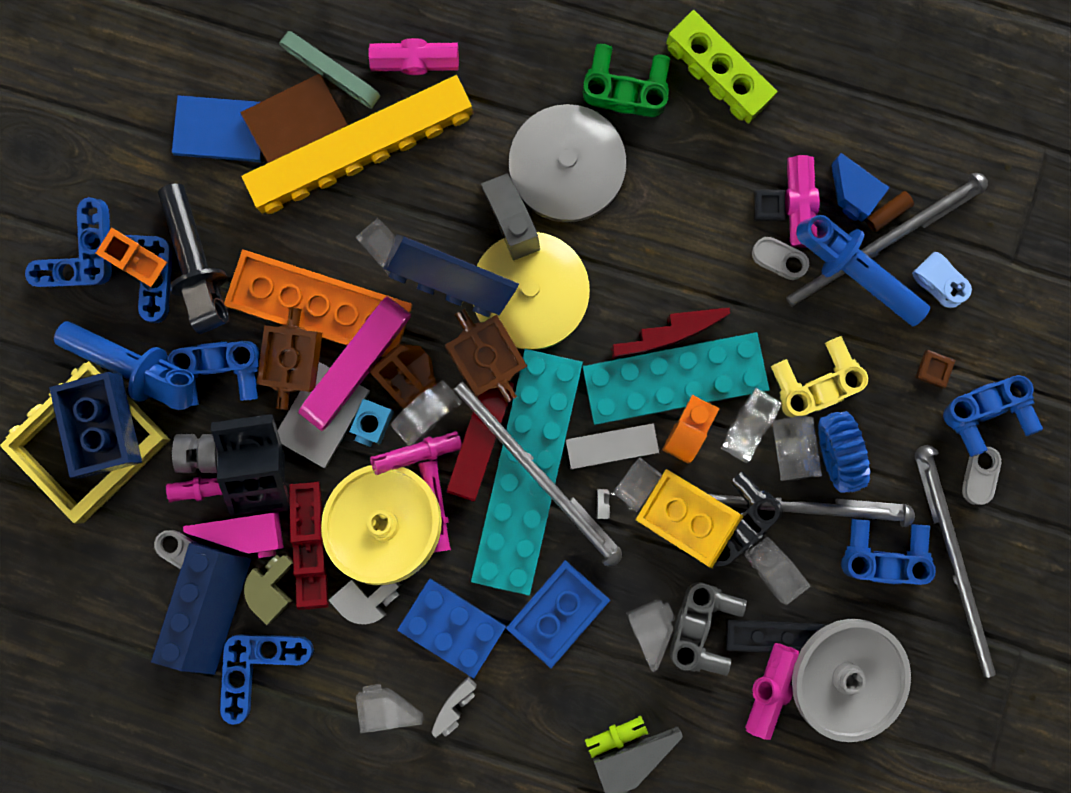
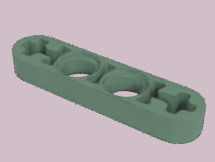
[279,31,381,109]

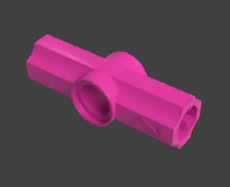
[369,38,459,75]
[785,155,820,248]
[745,643,799,740]

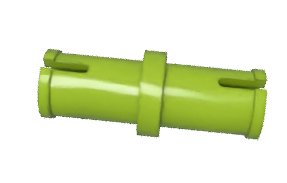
[585,715,648,758]

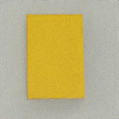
[635,469,743,568]

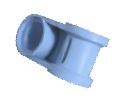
[912,252,972,308]

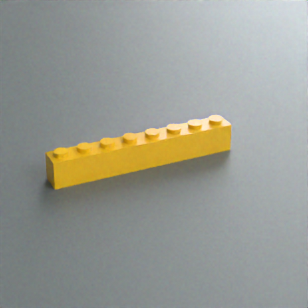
[242,75,473,214]

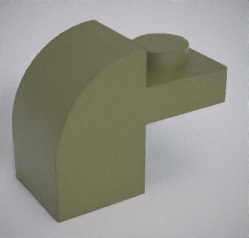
[244,554,293,625]

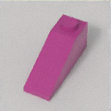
[183,513,284,558]

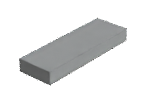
[565,423,659,469]

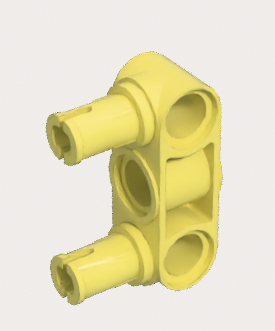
[771,336,868,418]

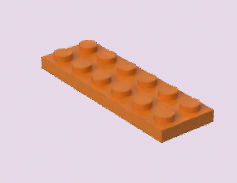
[224,249,413,358]

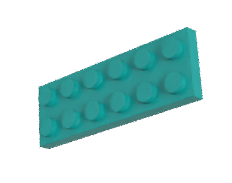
[582,332,769,425]

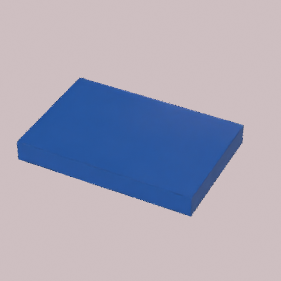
[172,95,262,162]
[506,560,610,668]

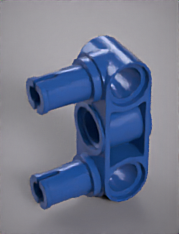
[167,341,260,406]
[943,375,1043,457]
[841,519,936,585]

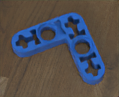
[25,197,112,287]
[88,234,173,324]
[220,634,314,725]

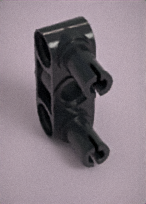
[715,471,783,566]

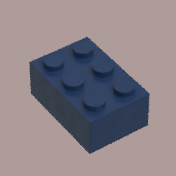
[49,372,142,478]

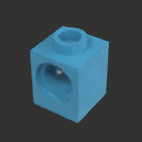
[349,399,394,447]

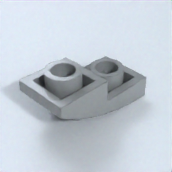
[432,676,477,738]

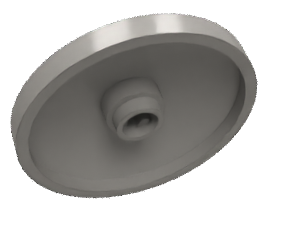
[509,104,626,222]
[792,619,911,742]

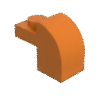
[95,228,168,288]
[662,395,720,463]

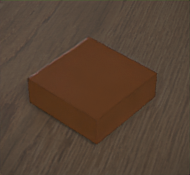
[915,350,956,389]

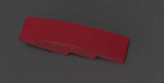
[611,307,730,359]
[447,382,514,502]
[289,482,329,610]

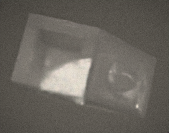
[743,536,811,605]

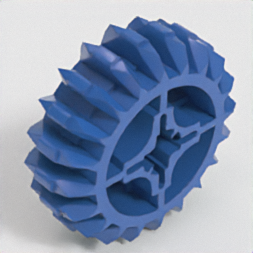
[818,411,871,493]

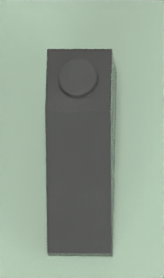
[481,173,541,261]
[593,727,683,793]

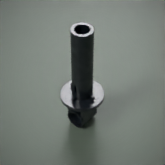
[158,184,229,334]

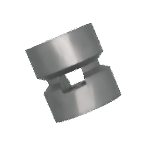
[172,434,218,473]

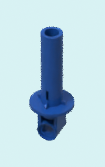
[796,215,930,327]
[54,321,194,410]

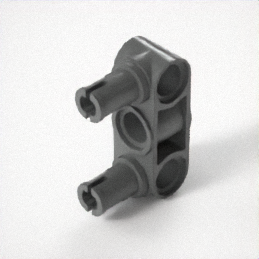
[670,582,747,676]

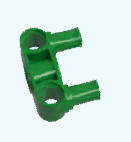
[583,44,670,117]

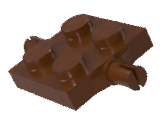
[256,307,323,410]
[444,308,527,403]

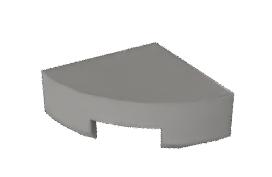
[596,489,610,519]

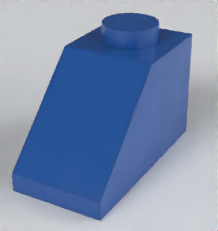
[831,153,889,222]

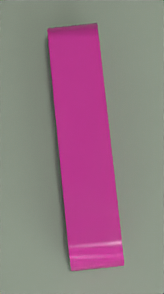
[298,296,412,431]

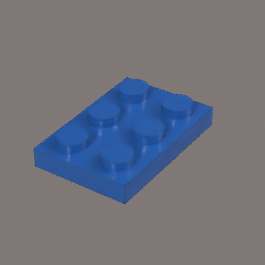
[397,578,506,679]

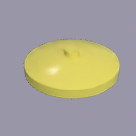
[473,232,590,350]
[321,465,442,585]

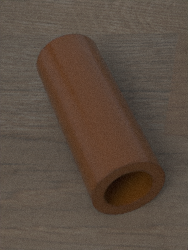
[865,191,914,233]

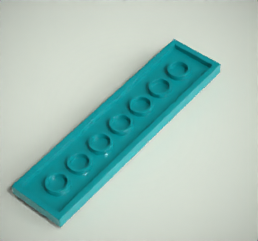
[471,349,583,596]

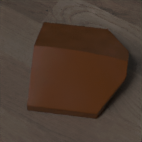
[369,343,437,412]

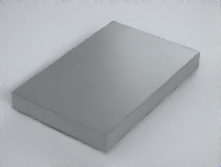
[277,362,370,468]

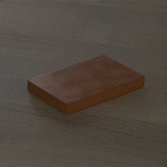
[240,73,348,163]

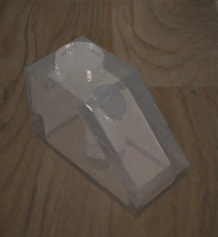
[626,599,675,672]
[356,684,424,733]

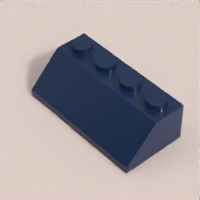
[383,234,519,317]
[151,541,252,675]

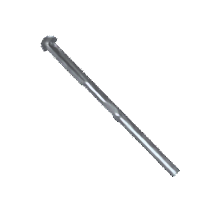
[786,173,988,307]
[454,382,622,566]
[915,445,996,678]
[709,494,915,527]

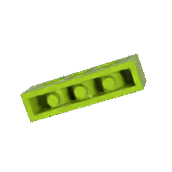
[666,10,778,124]

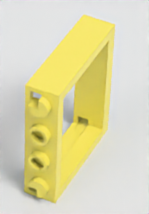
[0,361,170,524]

